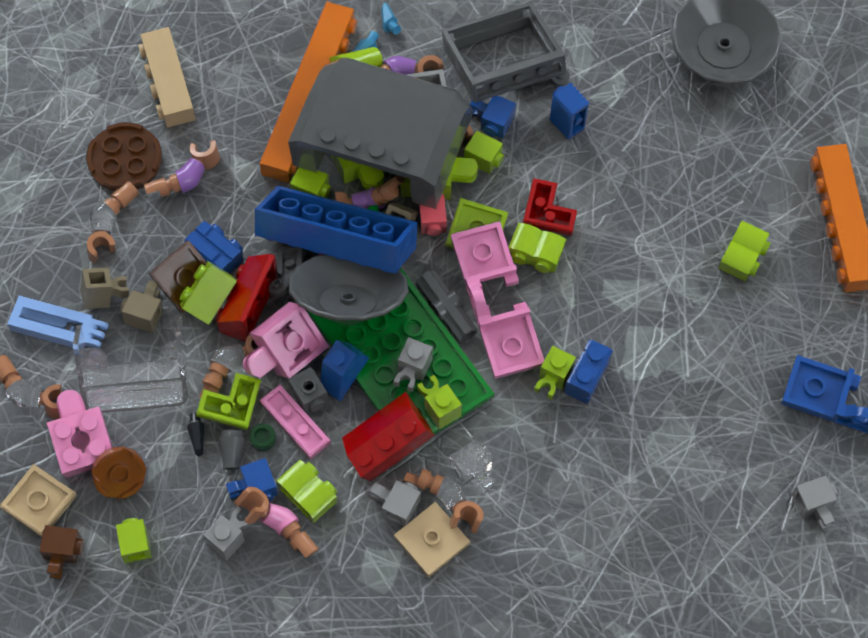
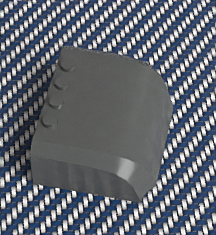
[288,58,474,209]

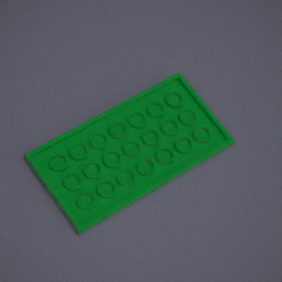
[305,268,495,435]

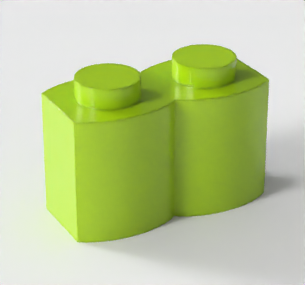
[718,221,771,282]
[508,223,566,273]
[276,460,337,524]

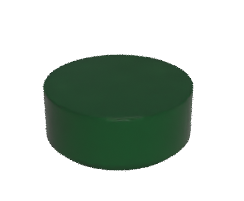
[249,423,276,451]

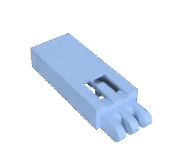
[7,296,109,351]

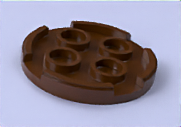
[86,122,162,191]

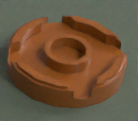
[92,447,146,499]

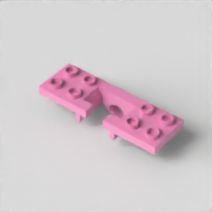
[451,221,544,379]

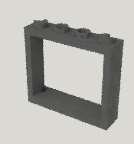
[442,2,566,103]

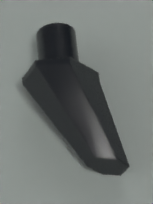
[187,412,204,456]

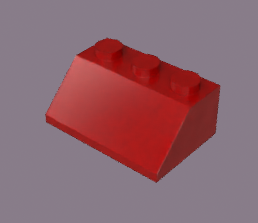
[216,254,278,342]
[342,392,435,482]

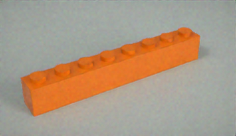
[260,1,357,183]

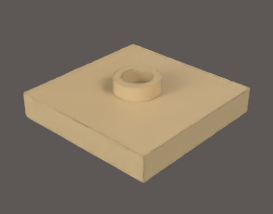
[0,464,77,537]
[394,502,470,578]

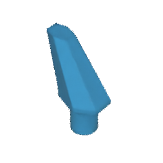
[381,2,401,35]
[351,31,379,52]

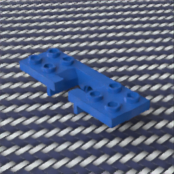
[781,355,868,434]

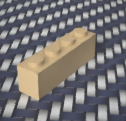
[138,27,195,128]

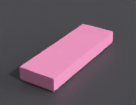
[260,385,331,460]

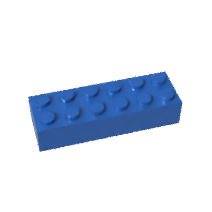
[255,186,417,274]

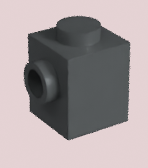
[288,367,328,413]

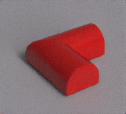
[523,178,577,236]

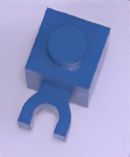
[470,95,516,139]
[226,458,278,502]

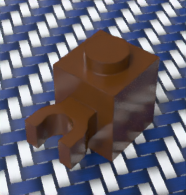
[39,525,84,579]

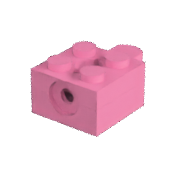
[243,302,329,379]
[47,390,113,478]

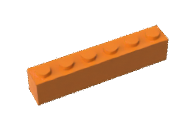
[810,144,868,293]

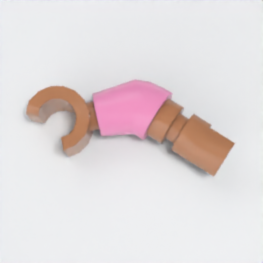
[234,487,319,558]

